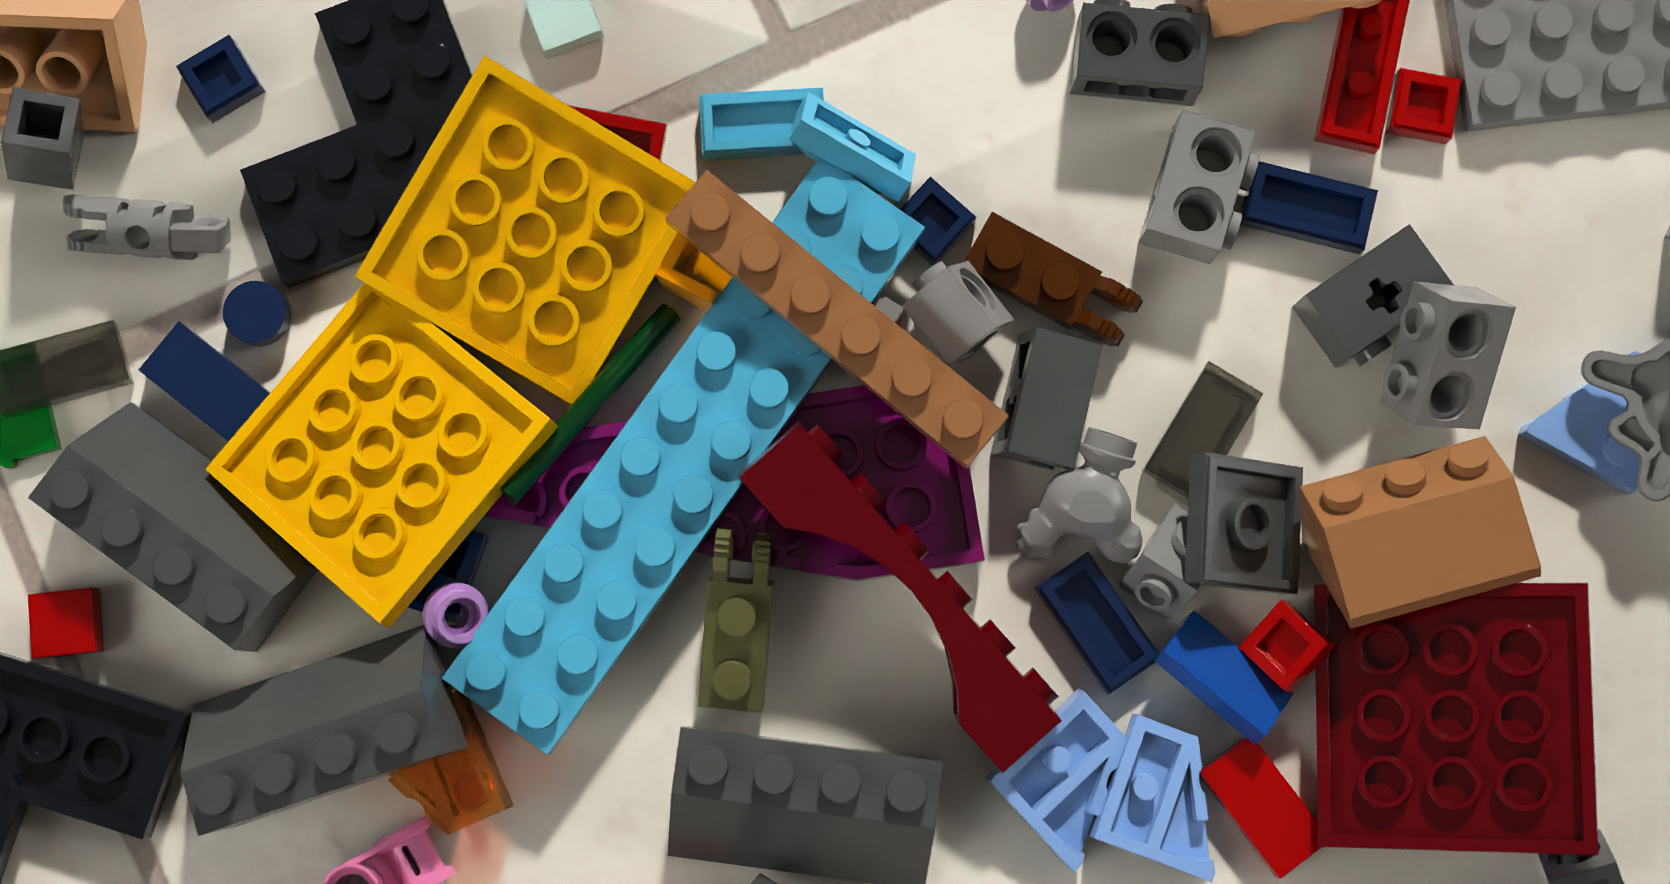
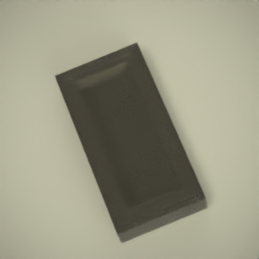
[0,320,134,418]
[1141,361,1263,498]

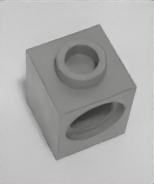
[901,261,1014,366]

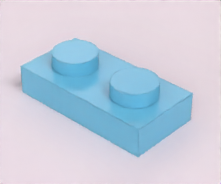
[789,92,916,202]

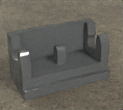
[990,327,1103,470]

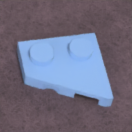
[1518,351,1640,494]
[985,688,1127,872]
[1089,713,1215,882]

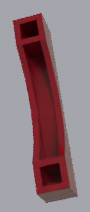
[739,421,1062,773]

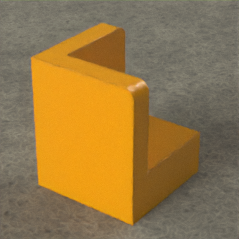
[655,233,732,312]

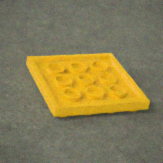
[354,55,695,404]
[205,283,559,628]

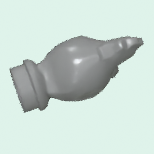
[1017,427,1143,564]

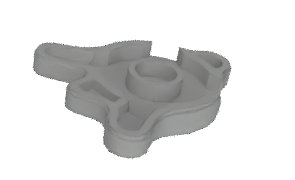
[1581,338,1670,502]

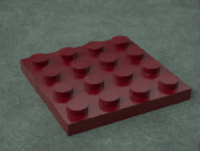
[1314,583,1599,855]

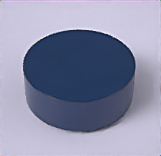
[223,281,291,346]

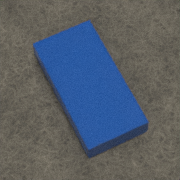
[1153,610,1294,745]

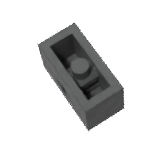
[1292,224,1454,368]

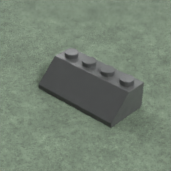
[28,402,318,652]
[180,625,468,836]
[667,726,944,884]

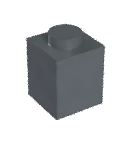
[1,87,84,190]

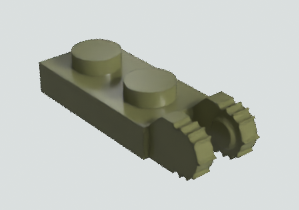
[698,528,774,713]

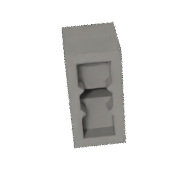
[1138,110,1260,264]
[1380,281,1516,430]

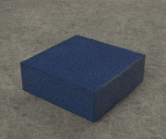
[176,35,266,123]
[900,176,977,266]

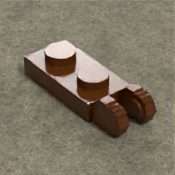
[964,212,1143,347]

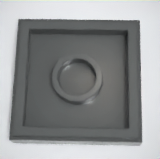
[1184,452,1303,595]

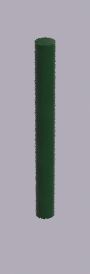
[500,304,680,505]

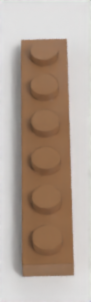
[665,170,1009,469]

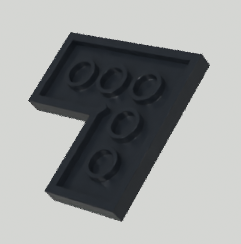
[240,0,473,289]
[0,652,192,883]

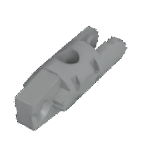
[62,194,231,260]

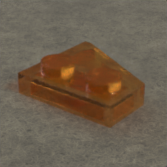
[388,689,514,835]

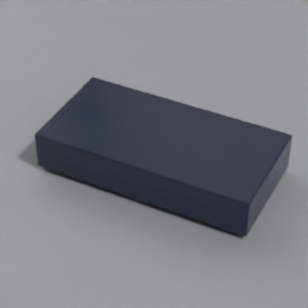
[1240,161,1378,254]
[138,321,271,442]
[1034,552,1159,694]

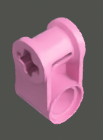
[323,816,456,884]

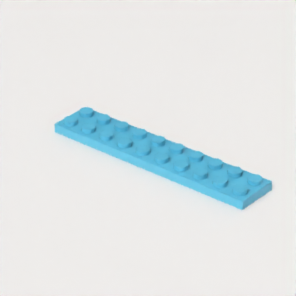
[442,157,925,755]

